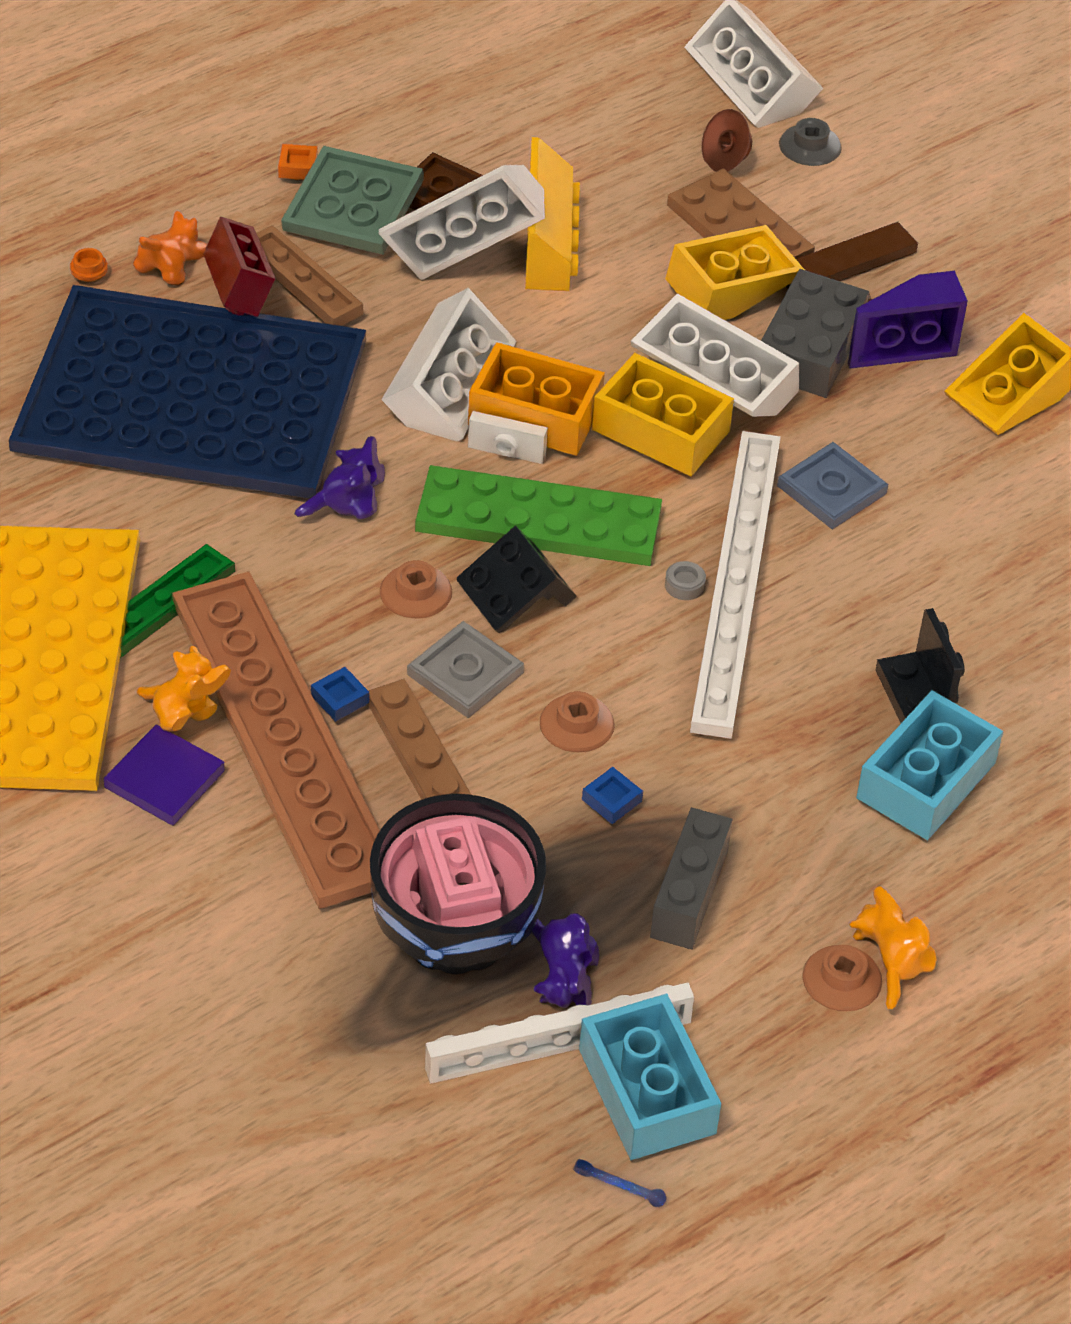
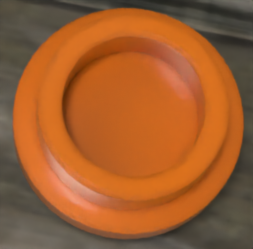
[70,248,108,282]

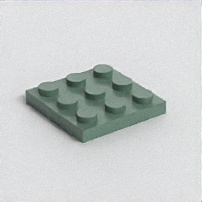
[281,146,424,255]

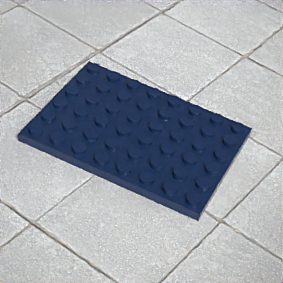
[9,285,366,499]

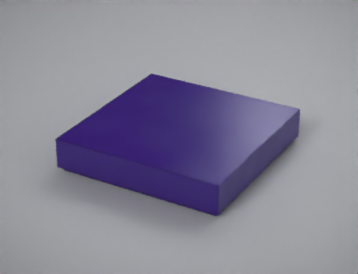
[103,724,225,826]

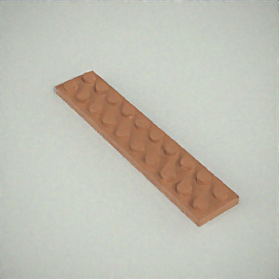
[172,571,380,909]

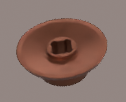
[701,109,753,172]

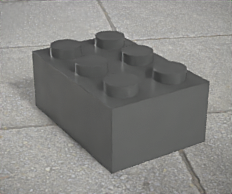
[761,269,870,398]

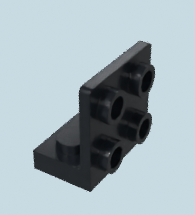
[457,525,577,633]
[875,608,965,723]

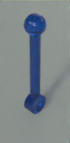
[573,1159,667,1207]

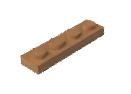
[257,225,363,326]
[368,678,472,800]

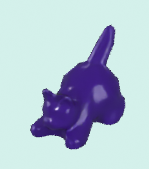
[295,436,385,519]
[532,913,599,1008]

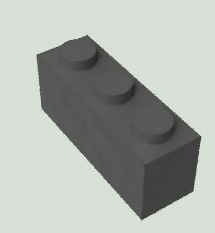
[650,807,733,950]

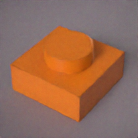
[278,144,318,180]

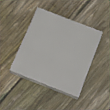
[407,621,524,718]

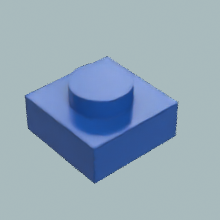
[311,667,369,722]
[582,767,643,824]

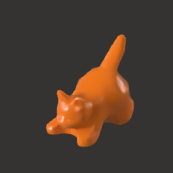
[133,211,207,285]

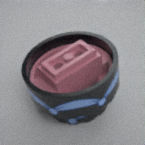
[370,794,546,975]

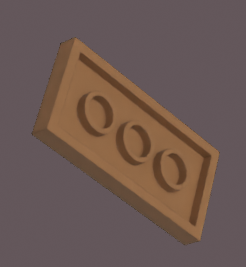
[667,168,815,259]

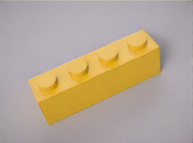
[525,137,580,291]

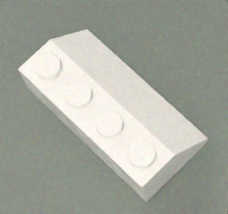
[685,0,823,128]
[379,165,545,280]
[382,288,516,441]
[631,293,799,417]

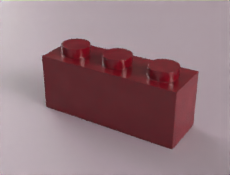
[203,216,276,317]

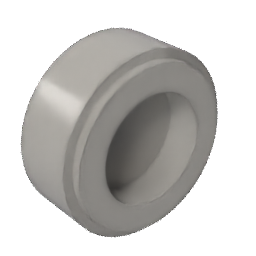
[665,561,706,600]

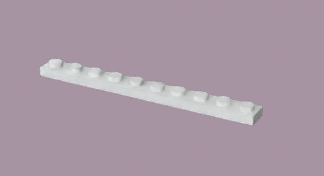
[690,431,780,739]

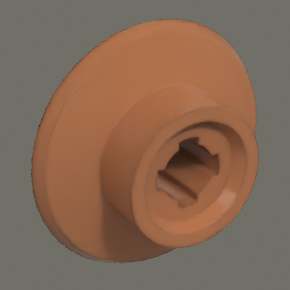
[380,560,452,619]
[540,691,615,752]
[802,945,882,1011]

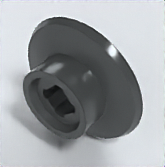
[779,118,842,166]

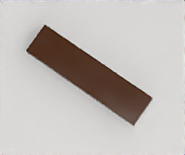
[786,222,918,289]

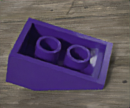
[848,270,968,369]

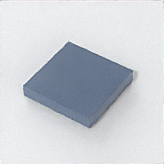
[777,442,889,530]

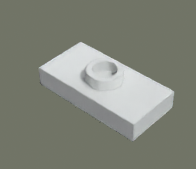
[468,411,548,464]

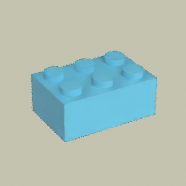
[856,690,1003,841]
[579,993,721,1161]

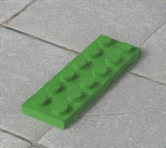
[415,465,662,566]

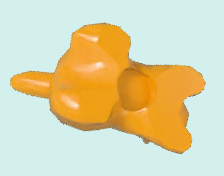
[137,646,231,732]
[849,886,937,1009]

